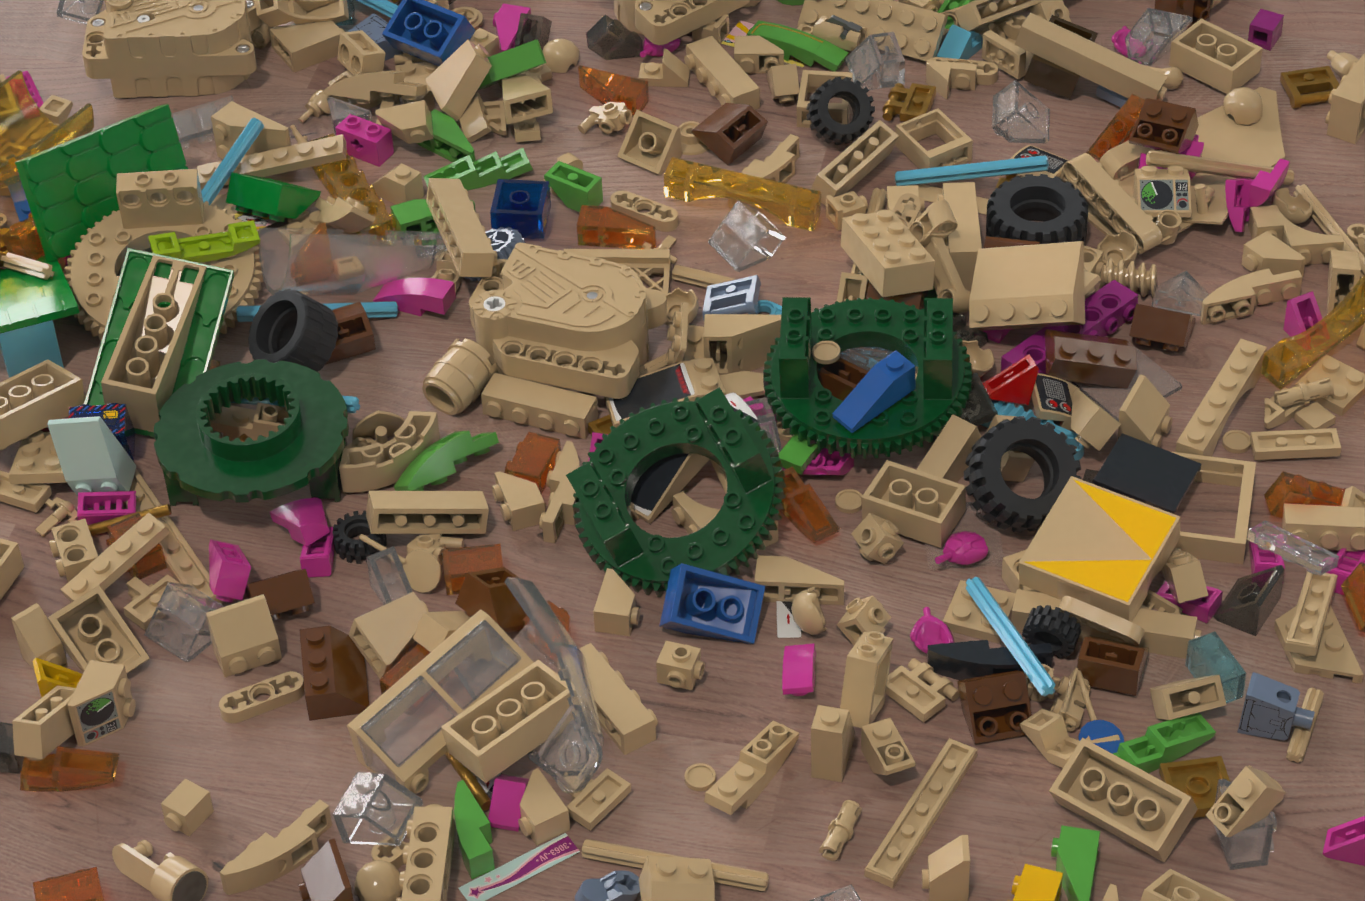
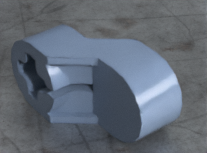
[575,871,640,901]

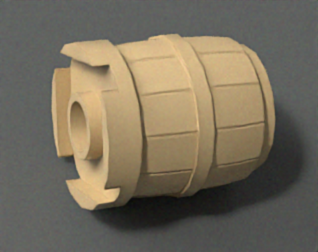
[422,338,498,415]

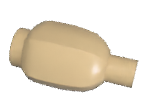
[1327,50,1359,78]

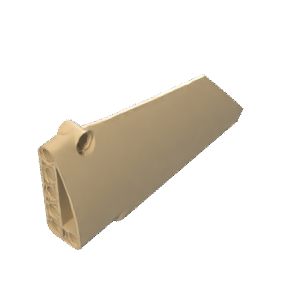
[1060,87,1285,254]

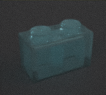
[1185,632,1246,703]

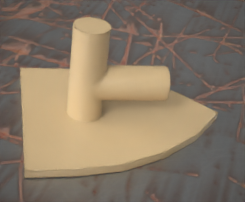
[1181,184,1228,225]
[352,410,405,444]

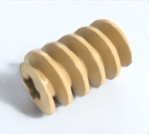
[1099,258,1157,298]

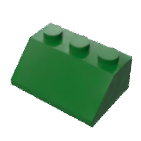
[226,172,321,222]

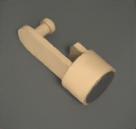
[112,840,208,901]

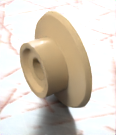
[679,121,709,155]

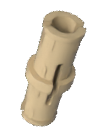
[1274,377,1334,408]
[819,800,862,861]

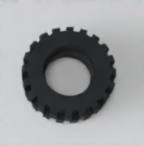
[986,174,1088,245]
[964,416,1081,533]

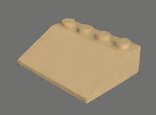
[969,241,1085,331]

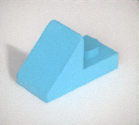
[937,25,983,60]

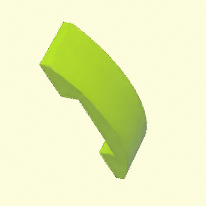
[148,220,260,263]

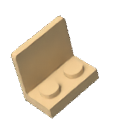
[982,30,1034,79]
[666,302,704,365]

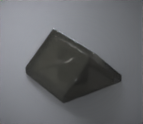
[1213,565,1285,636]

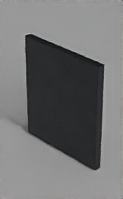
[1093,433,1202,514]

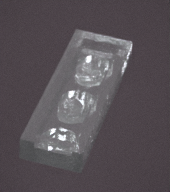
[1247,520,1339,576]

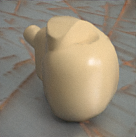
[298,89,336,123]

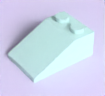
[47,416,136,496]

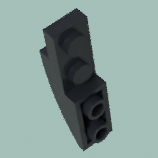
[927,640,1052,680]

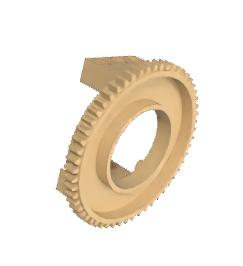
[65,169,264,341]

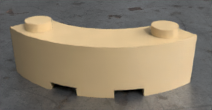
[339,411,440,493]

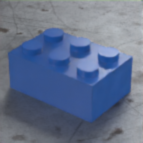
[382,0,475,66]

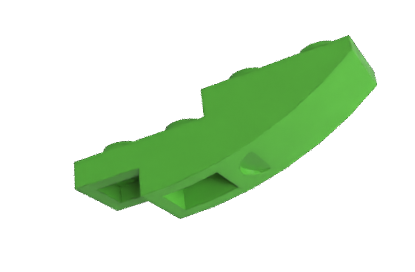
[394,431,499,491]

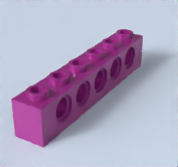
[1001,280,1138,375]

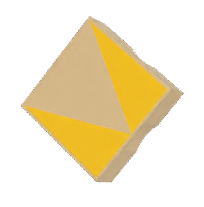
[1019,476,1181,622]

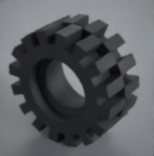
[332,511,387,564]
[1022,605,1082,658]

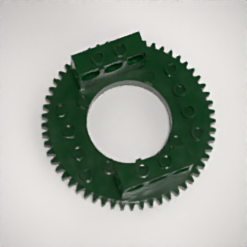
[763,297,972,459]
[566,387,786,597]

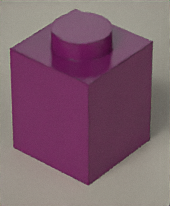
[1248,9,1284,51]

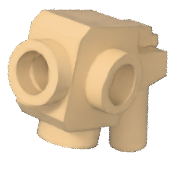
[578,102,632,134]
[407,534,464,565]

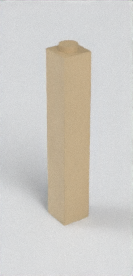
[1015,13,1168,105]
[1011,589,1202,659]

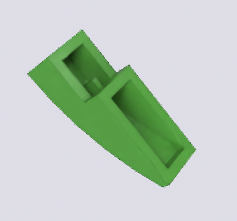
[454,780,495,879]

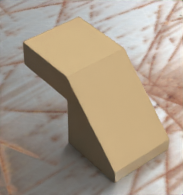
[1020,708,1080,768]

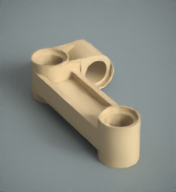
[908,200,971,313]

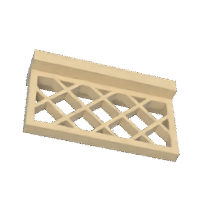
[564,249,671,294]

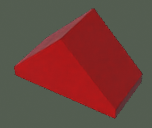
[982,354,1039,405]

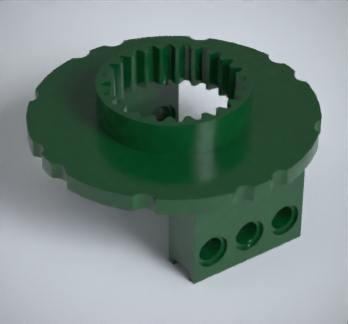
[153,359,349,506]

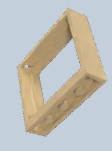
[1170,451,1256,565]

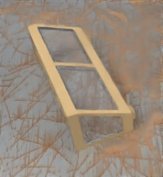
[347,609,534,800]

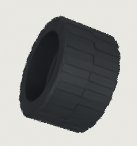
[248,289,338,372]

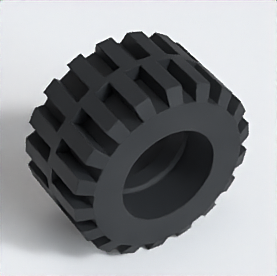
[806,77,875,145]

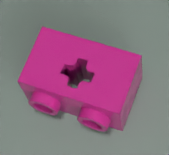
[335,114,394,167]

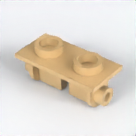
[1050,668,1091,731]

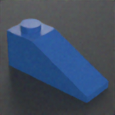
[832,350,916,433]

